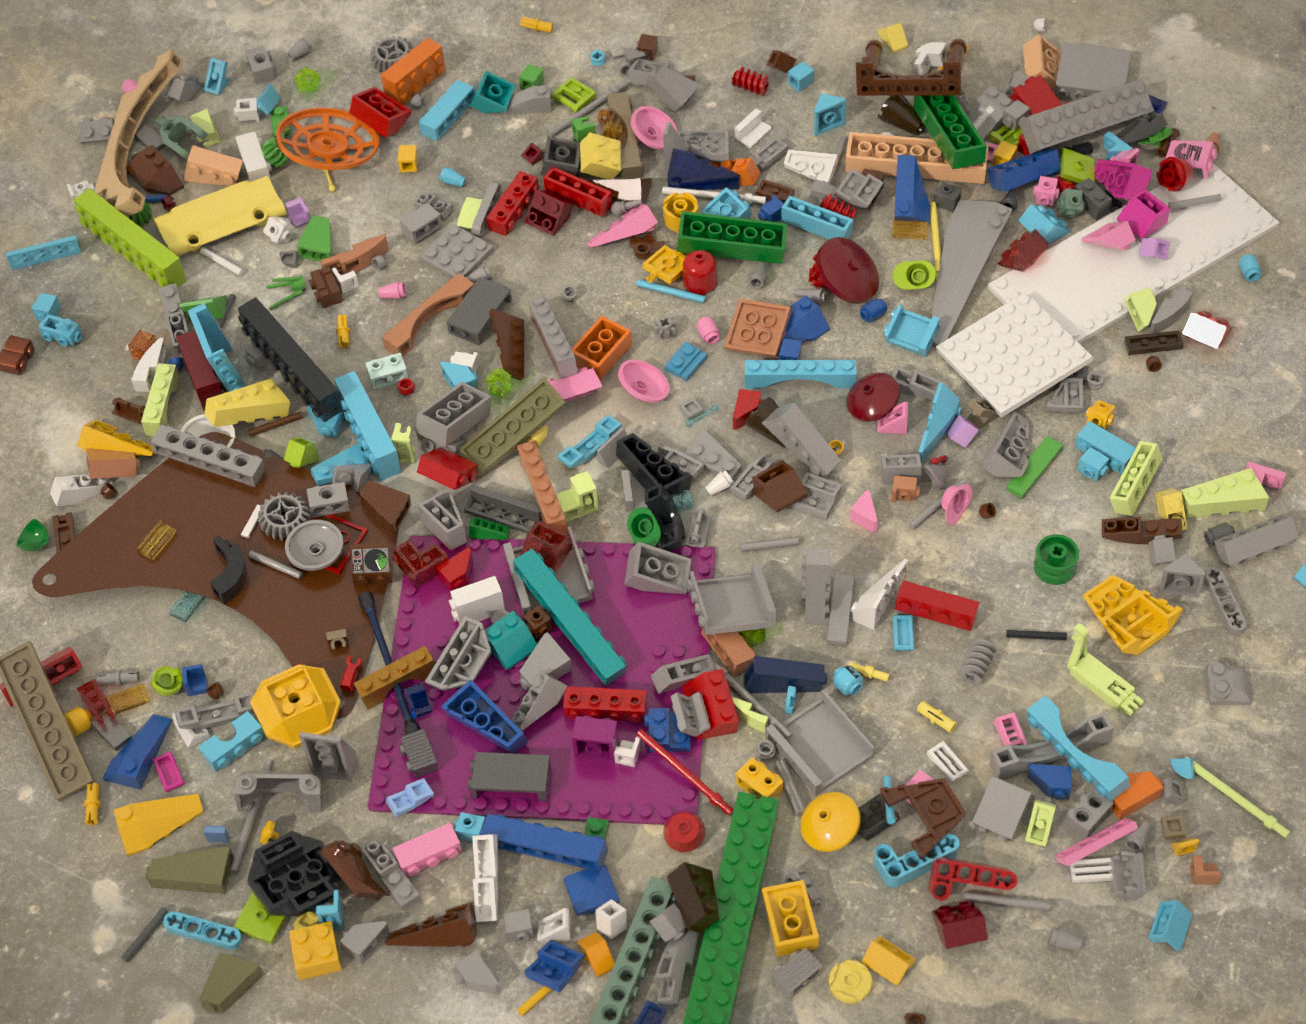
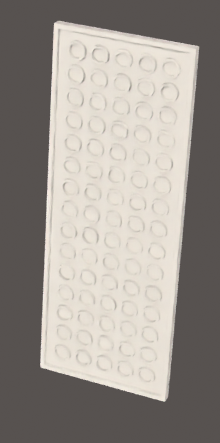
[988,164,1279,344]

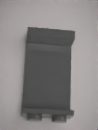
[447,277,512,346]
[468,752,551,802]

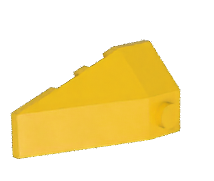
[77,419,156,456]
[114,794,204,856]

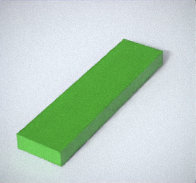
[1006,436,1063,499]

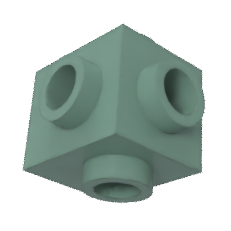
[1057,189,1085,218]

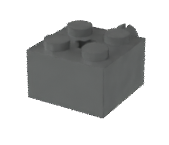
[541,136,581,176]

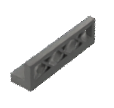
[464,484,542,536]

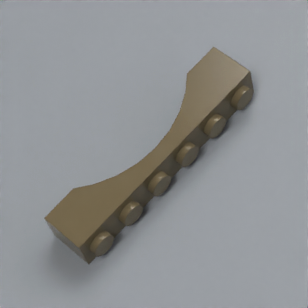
[607,92,645,179]

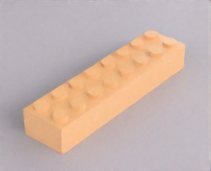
[845,132,988,184]

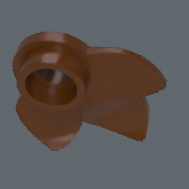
[630,232,665,259]

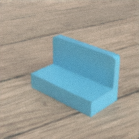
[316,890,344,931]
[1148,900,1192,951]

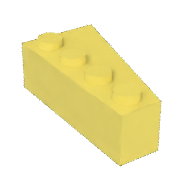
[205,379,290,427]

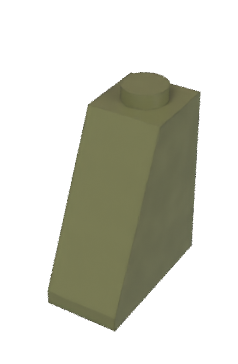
[199,952,263,1013]

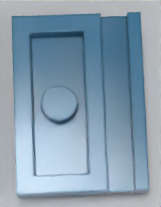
[665,342,708,382]

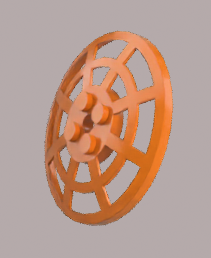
[276,107,379,170]

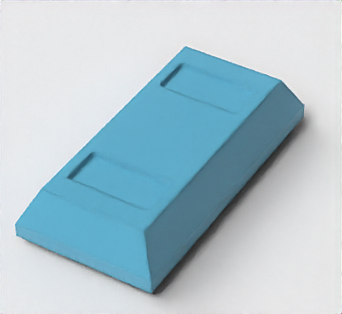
[892,615,914,651]

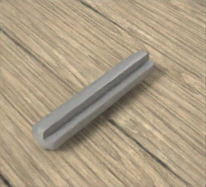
[775,759,806,815]

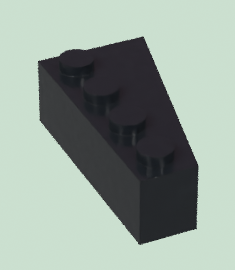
[616,433,692,499]

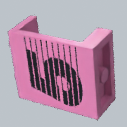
[1166,140,1217,179]

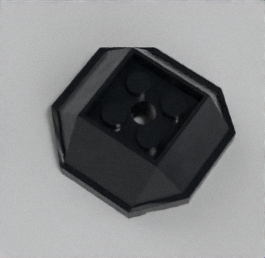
[247,831,342,917]

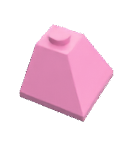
[1081,221,1135,250]

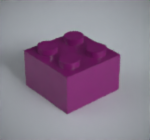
[572,716,619,762]

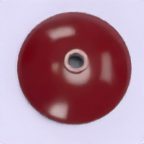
[846,372,900,422]

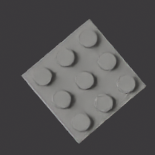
[419,223,494,278]

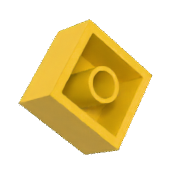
[289,921,342,980]

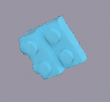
[701,187,752,219]

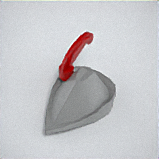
[922,455,949,490]

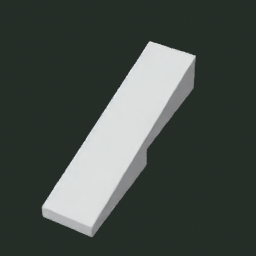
[472,834,498,922]

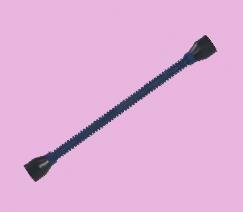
[358,591,421,735]

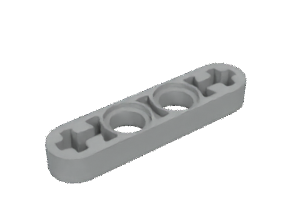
[472,181,501,236]
[1204,567,1247,636]

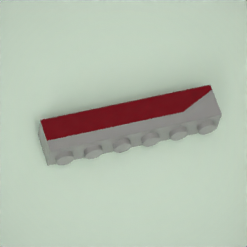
[528,296,578,379]

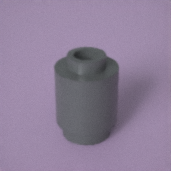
[1204,522,1235,547]

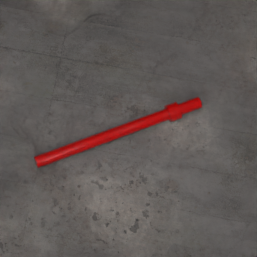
[637,729,734,816]

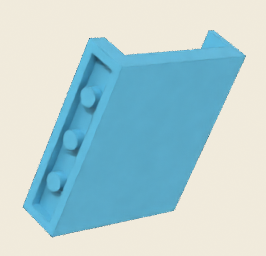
[188,303,246,392]

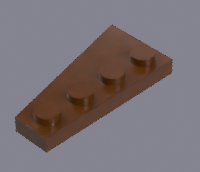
[489,308,524,381]

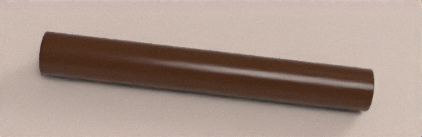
[248,411,303,437]

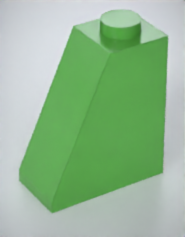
[297,215,333,262]

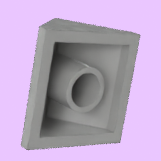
[1159,553,1205,597]

